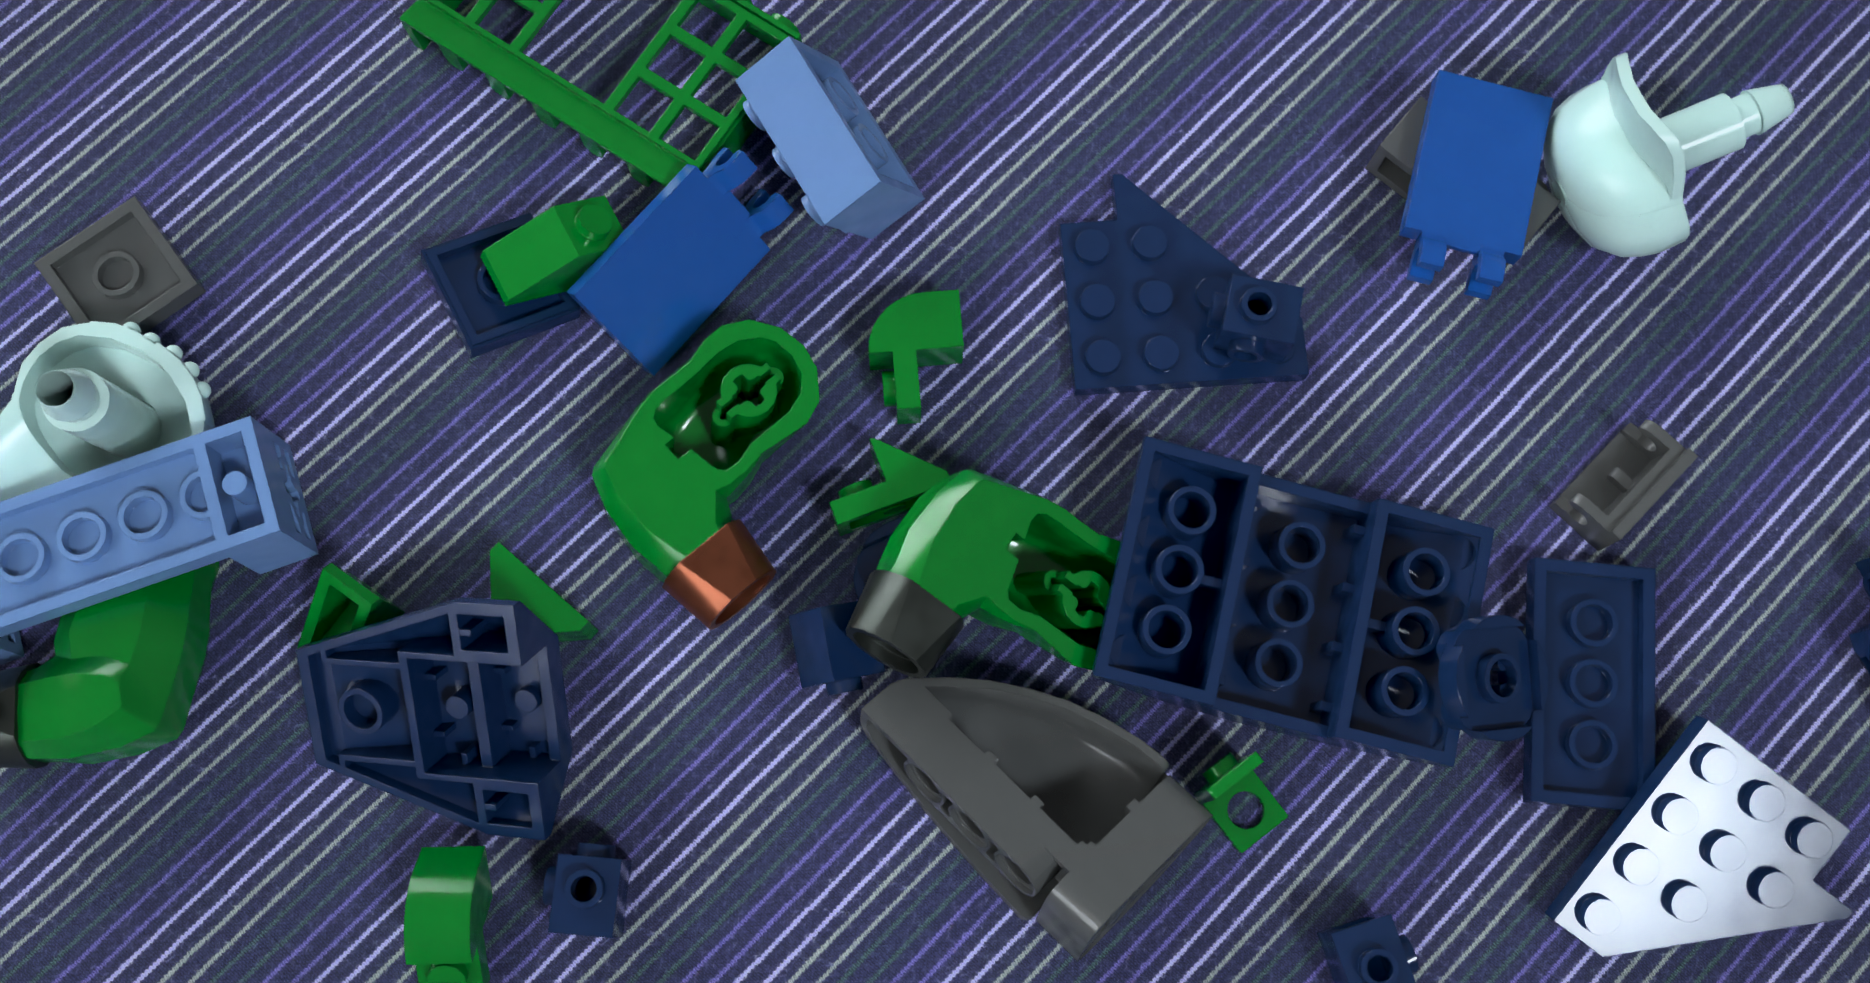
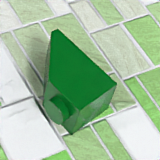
[480,195,624,306]

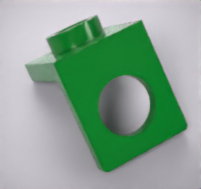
[1194,751,1288,853]

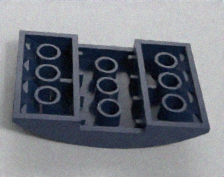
[1091,436,1495,767]

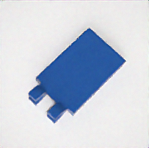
[1399,70,1553,300]
[567,147,794,376]

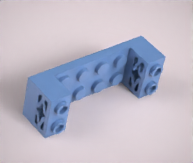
[0,416,319,665]

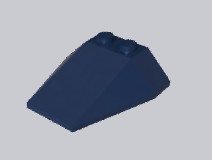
[296,597,573,840]

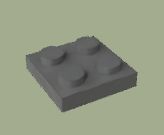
[34,196,206,335]

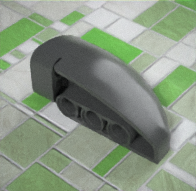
[860,677,1213,962]

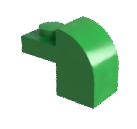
[868,289,964,425]
[404,846,493,983]

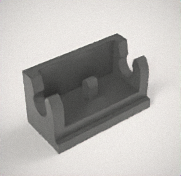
[1549,419,1698,551]

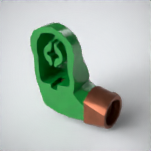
[592,319,819,630]

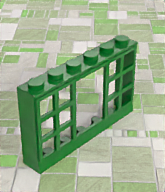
[399,0,802,187]

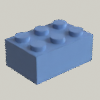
[735,36,925,239]

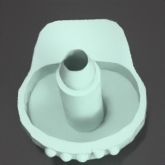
[1543,52,1794,257]
[0,321,215,502]

